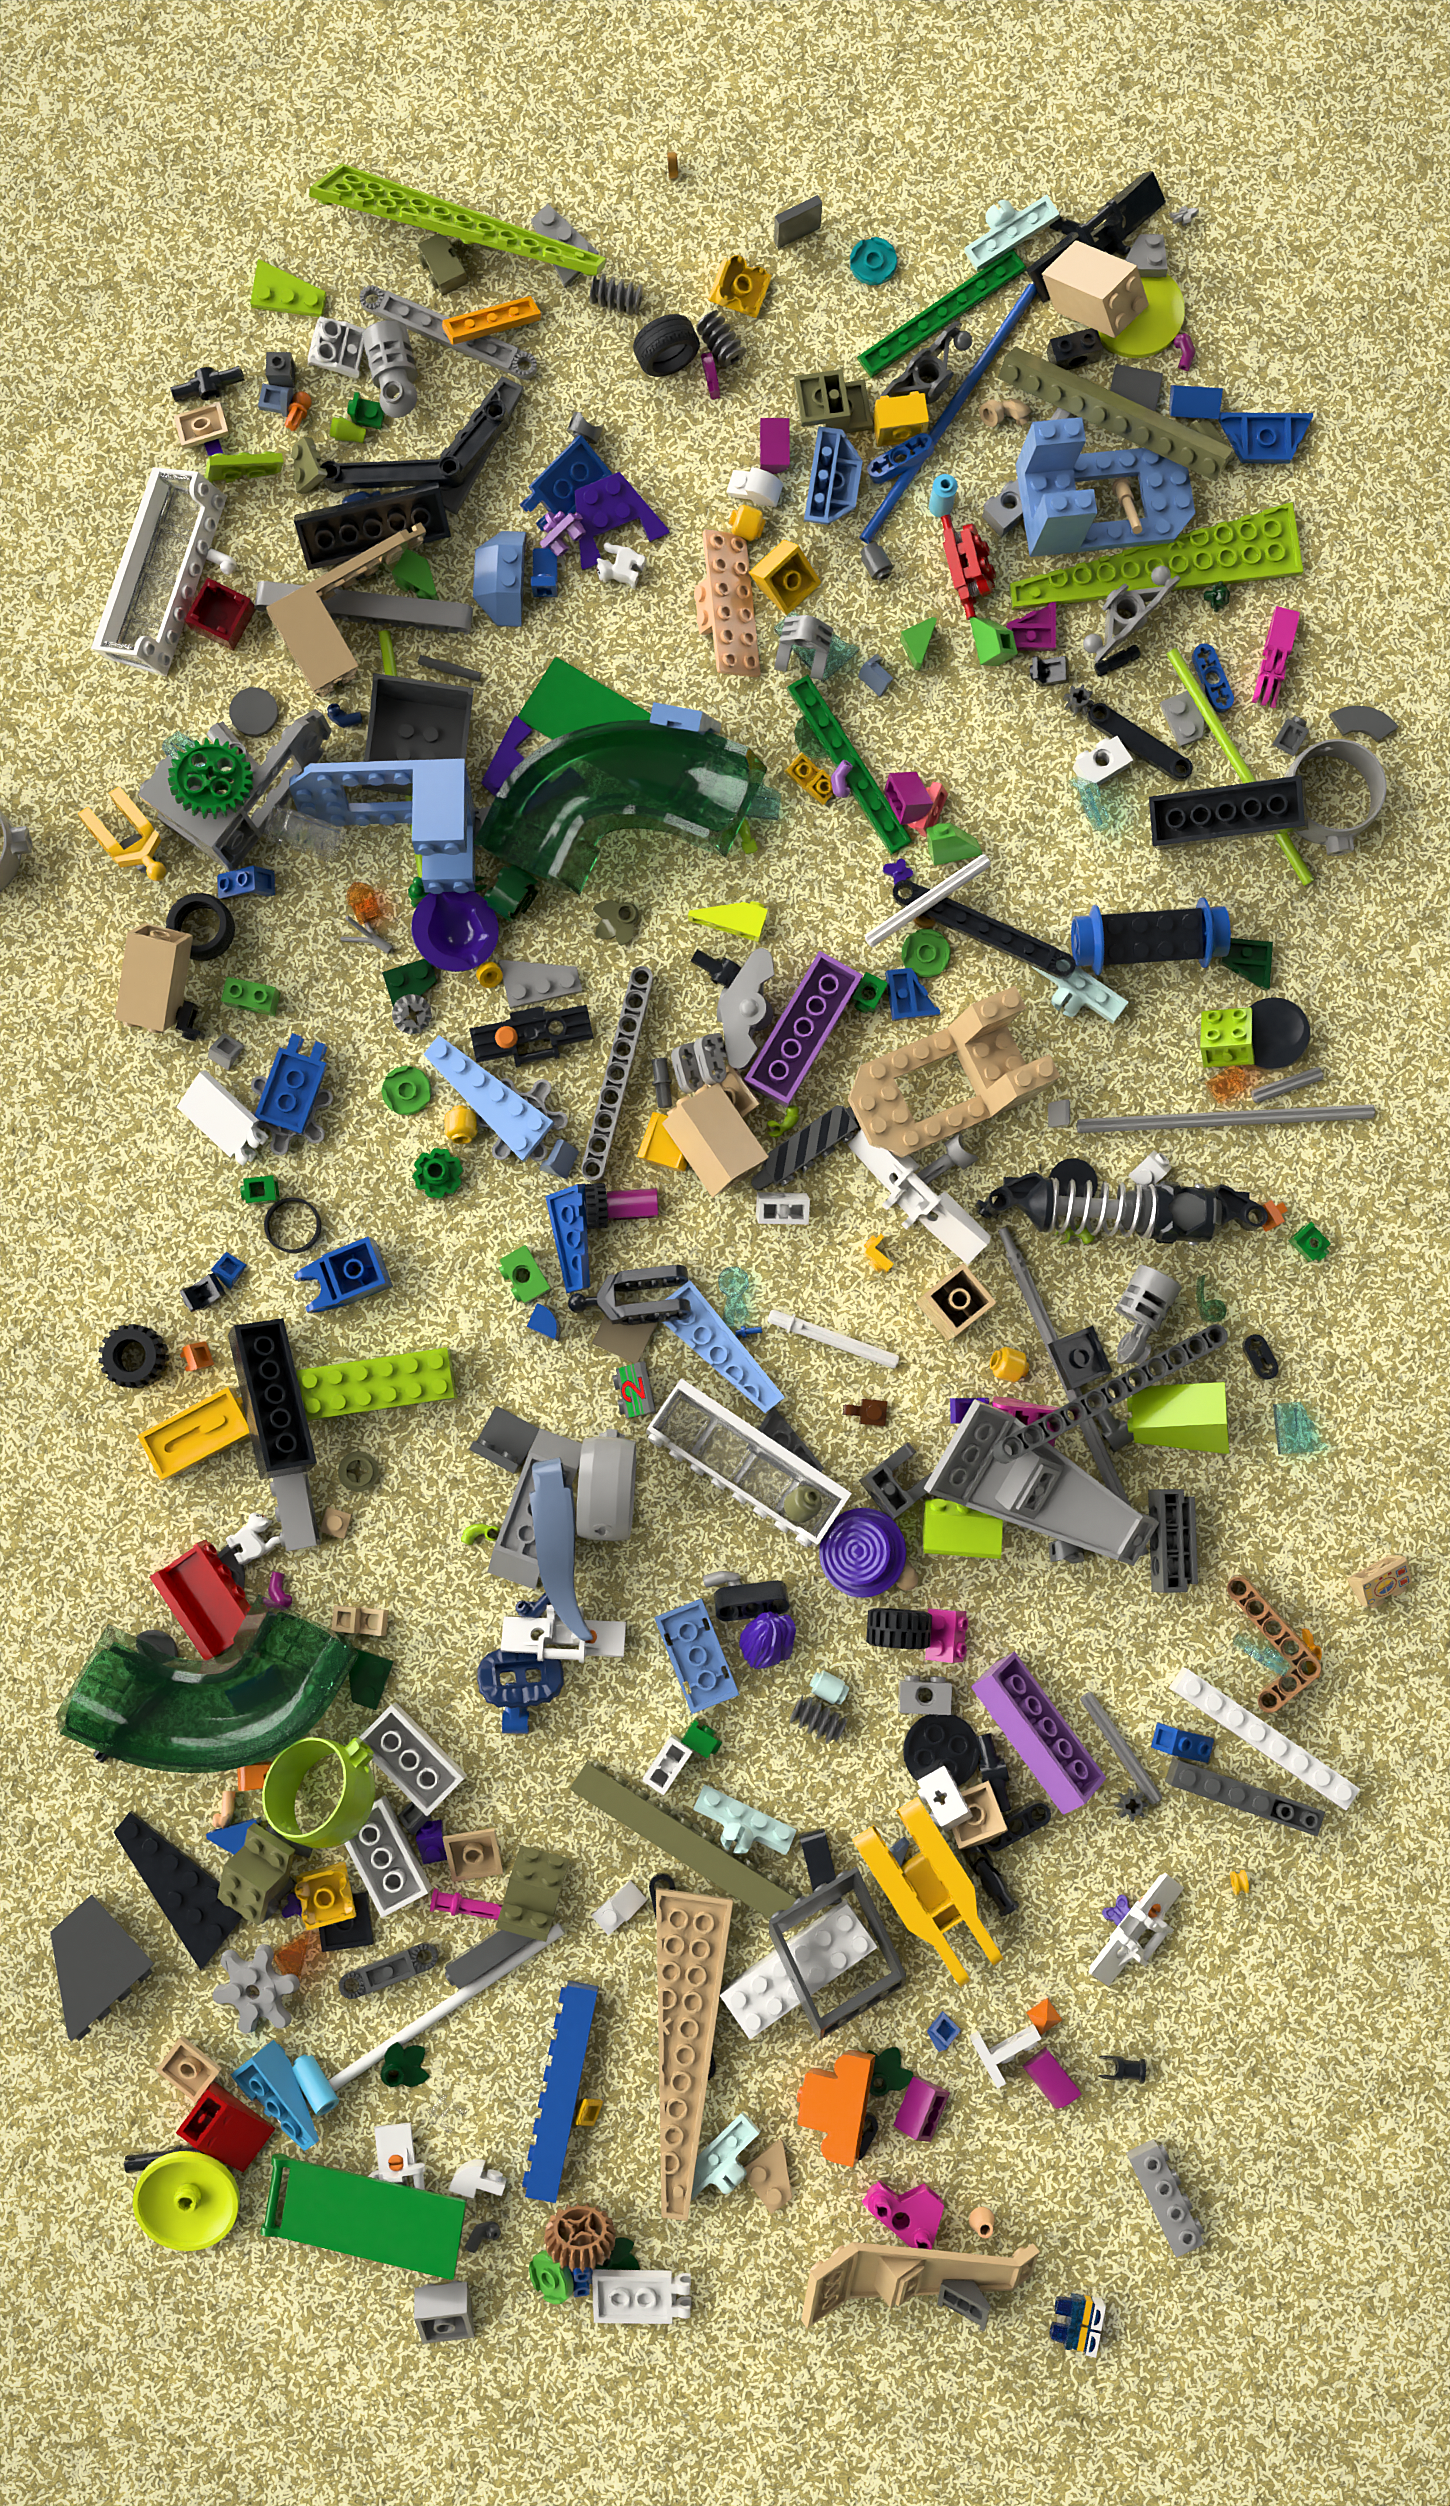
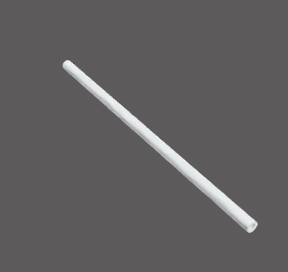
[277,1922,565,2125]

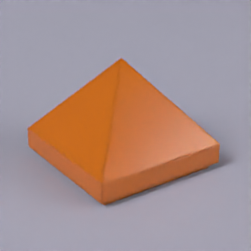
[1026,1998,1062,2035]

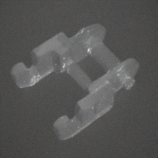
[427,2094,467,2134]

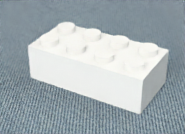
[359,1702,467,1816]
[344,1795,432,1918]

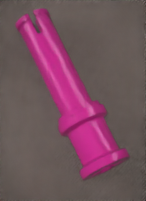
[430,1888,502,1920]

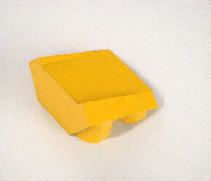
[708,255,772,318]
[637,1112,688,1172]
[295,1862,356,1931]

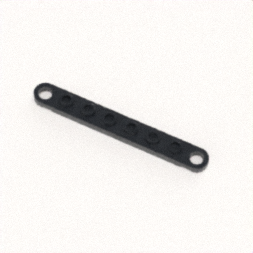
[893,880,1076,979]

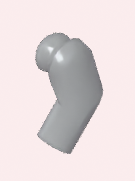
[703,1571,742,1588]

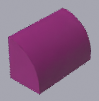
[760,418,790,474]
[884,771,933,825]
[607,1188,659,1221]
[1022,2046,1082,2109]
[893,2076,950,2142]

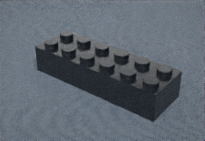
[294,482,451,570]
[1149,775,1309,850]
[228,1318,317,1480]

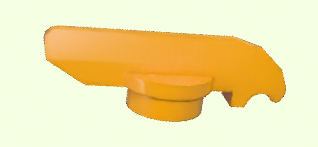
[1301,1628,1322,1678]

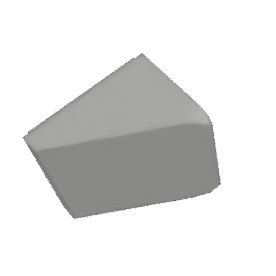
[208,1033,244,1070]
[1048,1099,1070,1128]

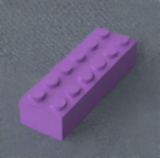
[744,951,863,1108]
[971,1651,1106,1815]

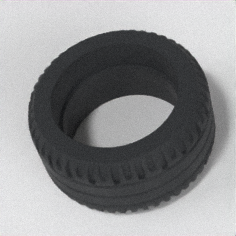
[633,314,700,377]
[166,893,235,961]

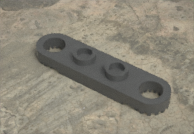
[338,1942,439,1999]

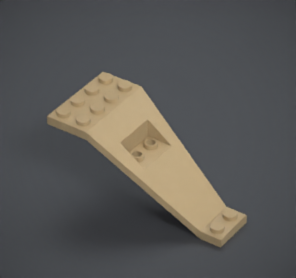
[801,2242,1040,2329]

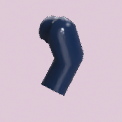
[327,703,363,728]
[515,1593,551,1618]

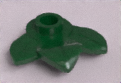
[380,2042,429,2087]
[867,2047,913,2097]
[594,2237,640,2270]

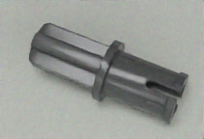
[651,1058,672,1108]

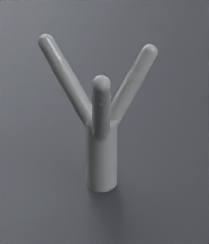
[340,913,393,954]

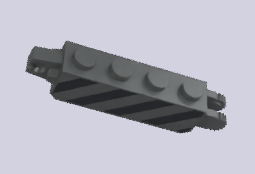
[751,1105,859,1191]

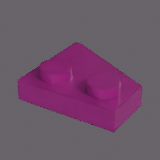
[1006,602,1056,651]

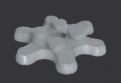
[251,1076,333,1155]
[476,1078,568,1161]
[212,1944,300,2034]

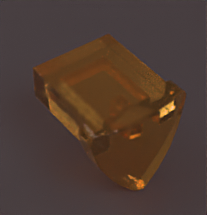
[346,882,383,925]
[1205,1065,1246,1104]

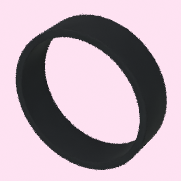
[264,1197,322,1253]

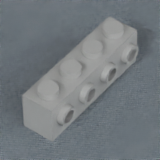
[1126,2139,1205,2258]

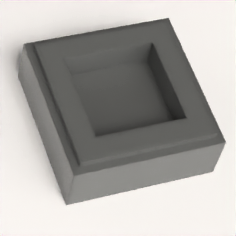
[398,1801,432,1835]

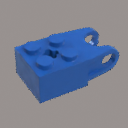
[294,1236,393,1314]

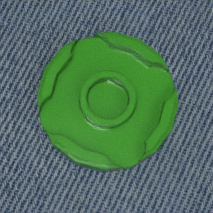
[901,929,951,978]
[381,1066,432,1116]
[529,2250,574,2305]

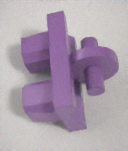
[539,511,586,556]

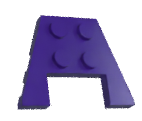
[574,472,670,571]
[481,715,585,818]

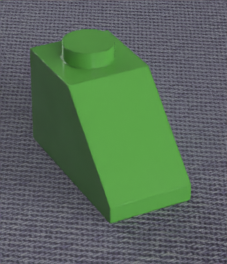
[926,823,982,866]

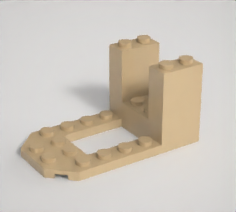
[266,522,426,697]
[848,986,1061,1158]

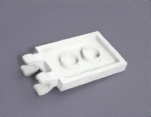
[177,1070,269,1166]
[592,2270,691,2324]

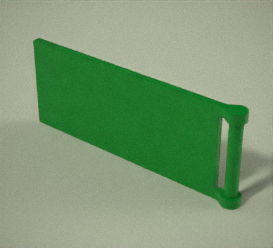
[518,657,717,816]
[260,2153,467,2280]

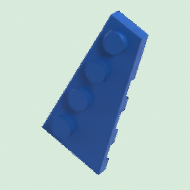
[545,1183,590,1294]

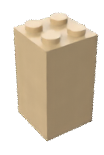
[1042,241,1149,338]
[115,923,193,1033]
[662,1083,769,1198]
[915,1263,997,1341]

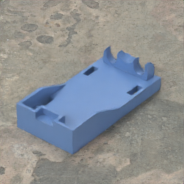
[649,702,721,744]
[654,1598,740,1714]

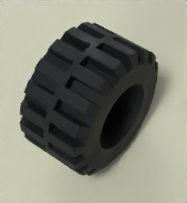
[98,1324,169,1389]
[866,1608,932,1649]

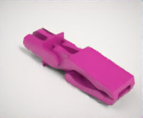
[1252,606,1300,708]

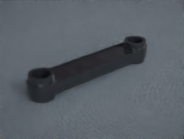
[1087,703,1193,782]

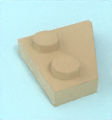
[743,2138,792,2214]

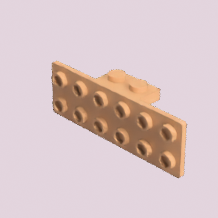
[694,529,761,677]

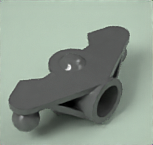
[878,321,973,404]

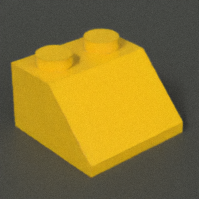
[749,539,822,616]

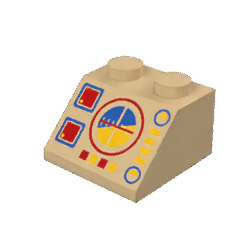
[1346,1555,1412,1608]

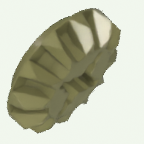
[338,1451,379,1492]

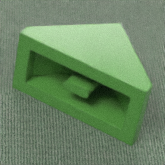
[900,617,937,671]

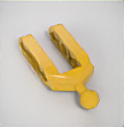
[77,786,167,881]

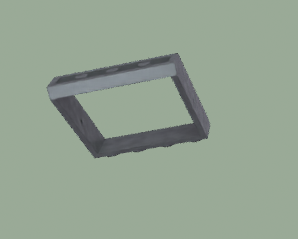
[769,1867,906,2040]

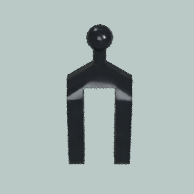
[568,1265,691,1325]

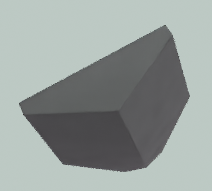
[937,2280,991,2331]

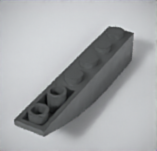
[1165,1757,1325,1837]

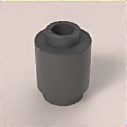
[860,542,893,581]

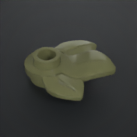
[593,900,639,946]

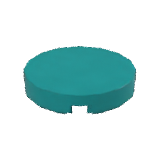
[850,237,898,286]

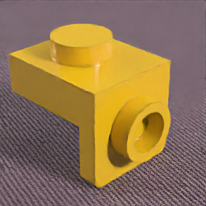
[863,1233,894,1273]

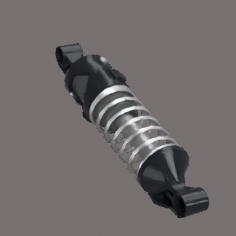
[984,1172,1268,1245]

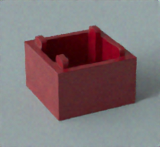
[184,577,256,651]

